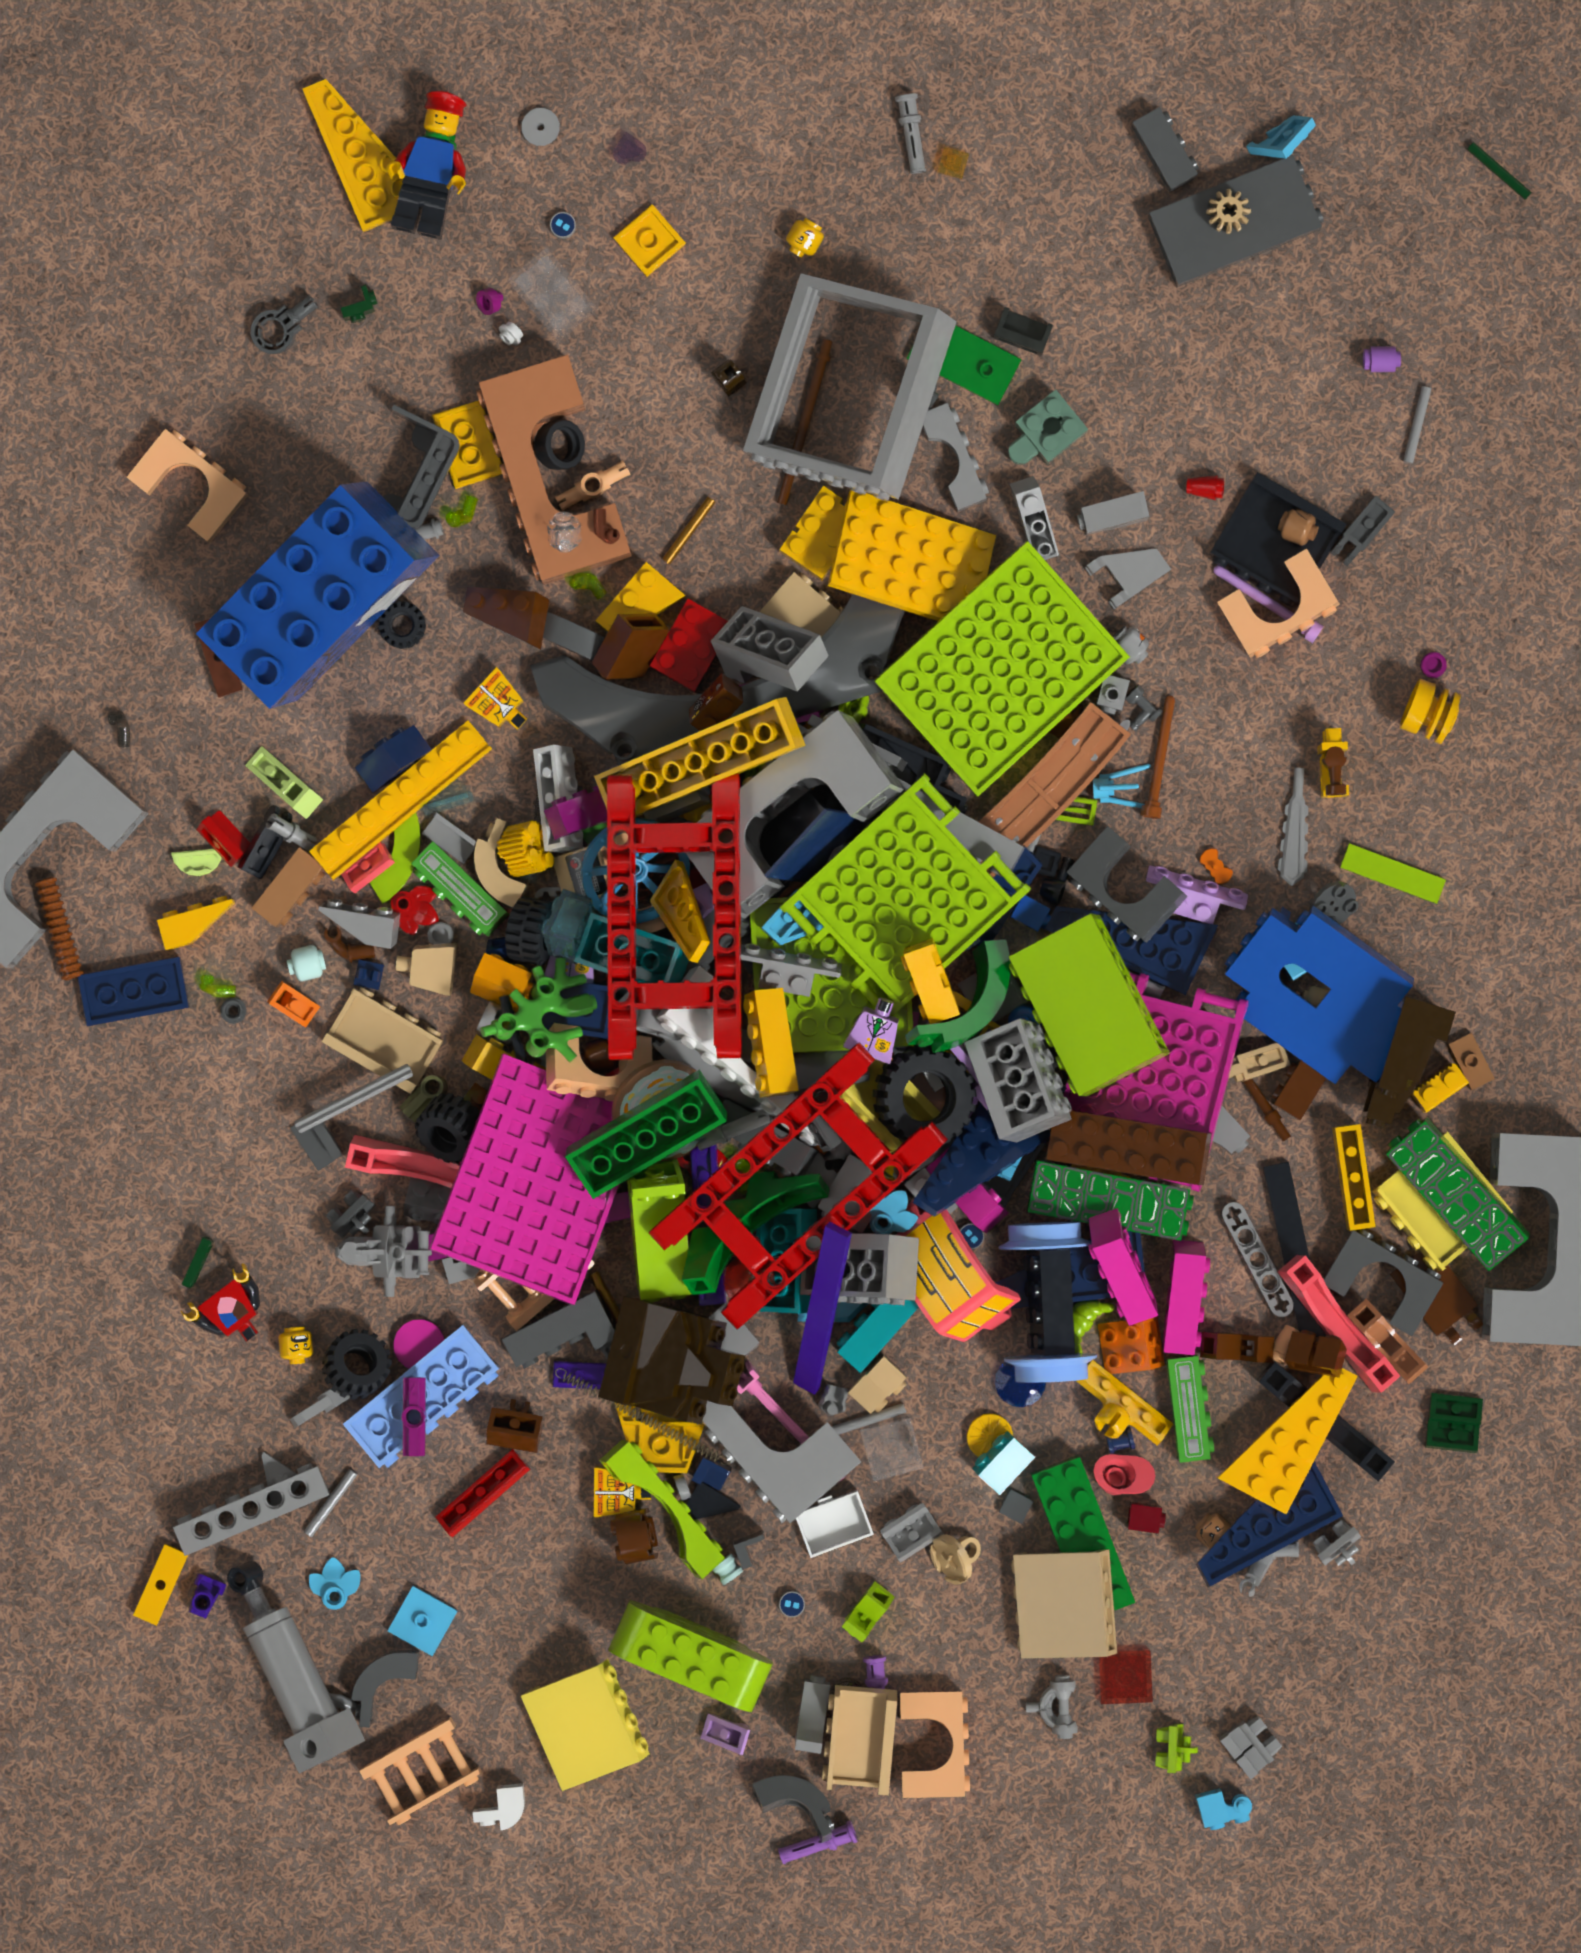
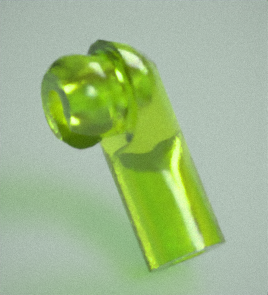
[445,495,478,528]
[569,572,608,600]
[199,975,236,997]

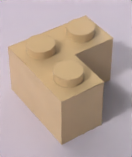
[848,1354,907,1414]

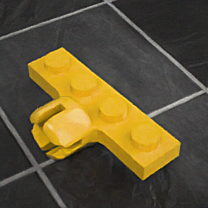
[1076,1360,1173,1445]

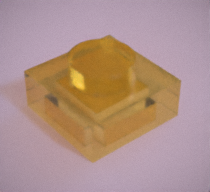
[937,147,969,180]

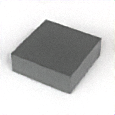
[998,1489,1034,1524]

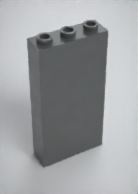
[1148,155,1324,288]

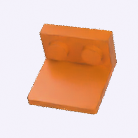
[1098,1316,1165,1374]

